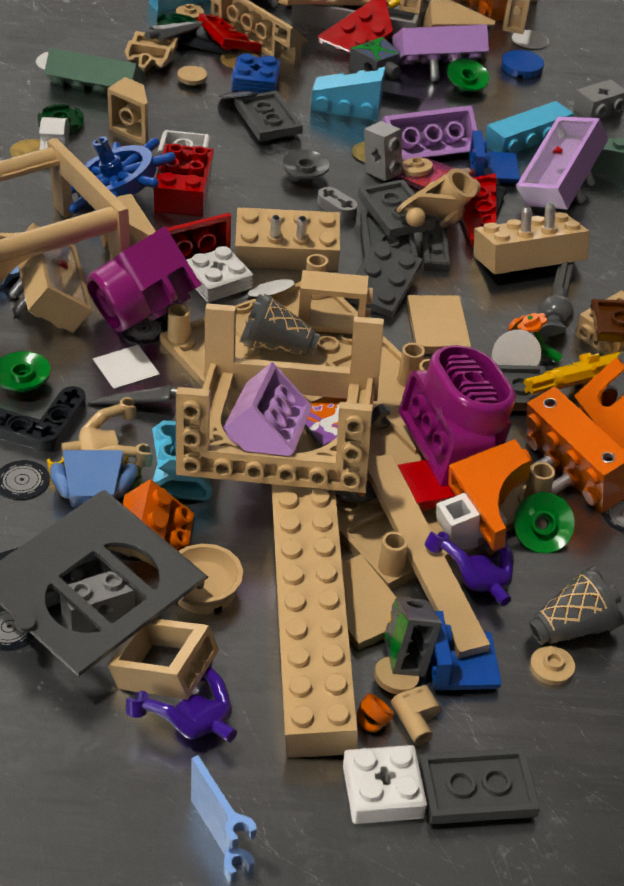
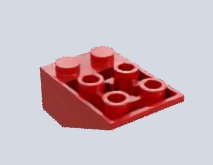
[153,144,214,216]

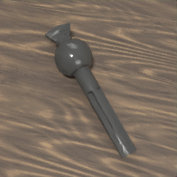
[537,261,574,336]

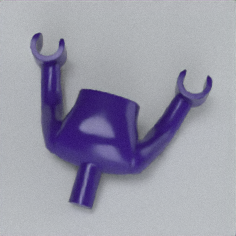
[424,532,514,606]
[126,661,237,742]

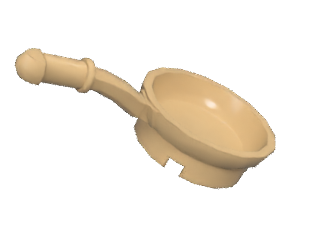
[106,543,243,614]

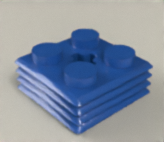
[231,53,281,94]

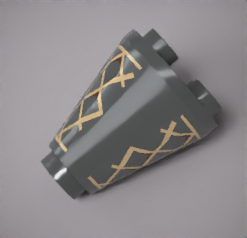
[239,294,320,355]
[529,566,624,645]

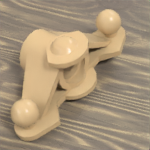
[396,168,481,228]

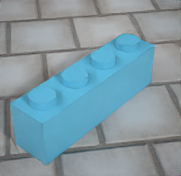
[485,101,574,153]

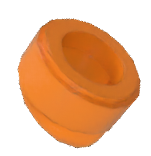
[357,693,394,733]

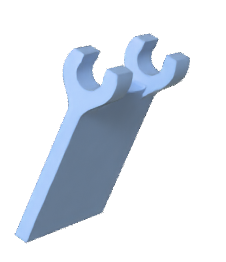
[191,755,257,882]

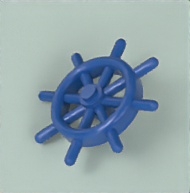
[68,137,176,214]

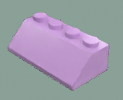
[381,105,478,161]
[223,362,312,456]

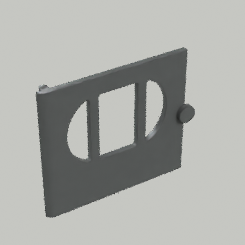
[0,490,209,677]

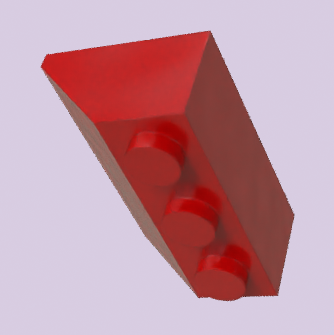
[157,213,231,260]

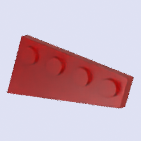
[461,173,496,247]

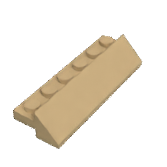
[210,0,308,66]

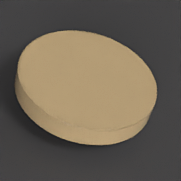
[176,4,204,20]
[177,66,207,85]
[402,157,433,177]
[530,646,575,685]
[374,657,419,694]

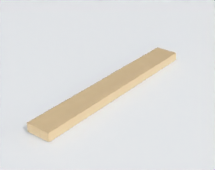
[367,453,490,659]

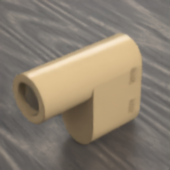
[391,684,442,746]

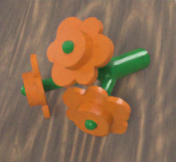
[508,313,563,364]

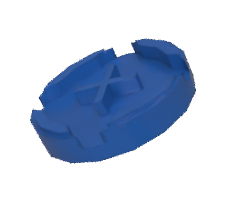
[501,50,544,79]

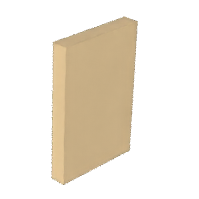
[407,295,471,354]
[342,554,397,651]

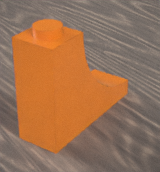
[448,439,532,552]

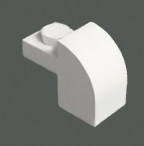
[39,117,70,150]
[436,493,507,549]

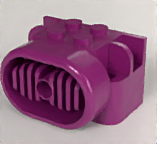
[85,226,201,333]
[398,345,516,486]

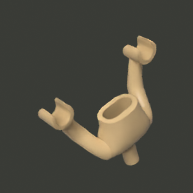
[61,397,153,467]

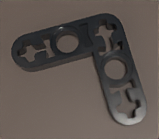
[0,386,86,452]

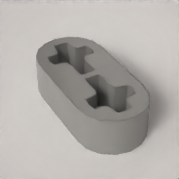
[317,187,358,221]

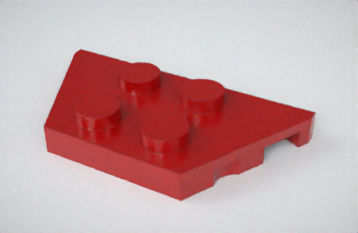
[317,0,393,54]

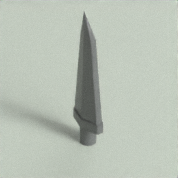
[145,21,203,42]
[87,385,186,405]

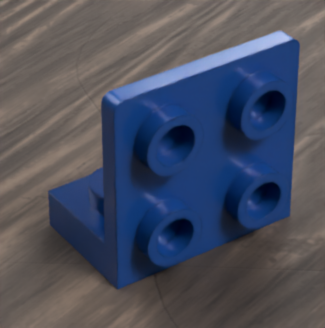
[469,130,520,184]
[429,611,502,690]

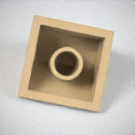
[107,77,148,145]

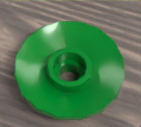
[447,59,490,91]
[0,351,51,391]
[513,492,575,554]

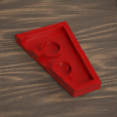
[197,13,262,53]

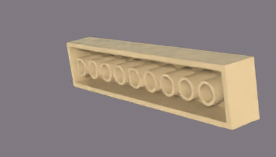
[271,484,357,758]

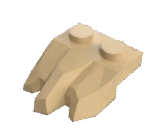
[125,31,178,73]

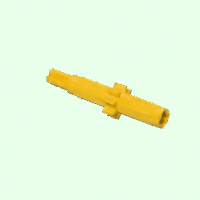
[523,352,621,394]

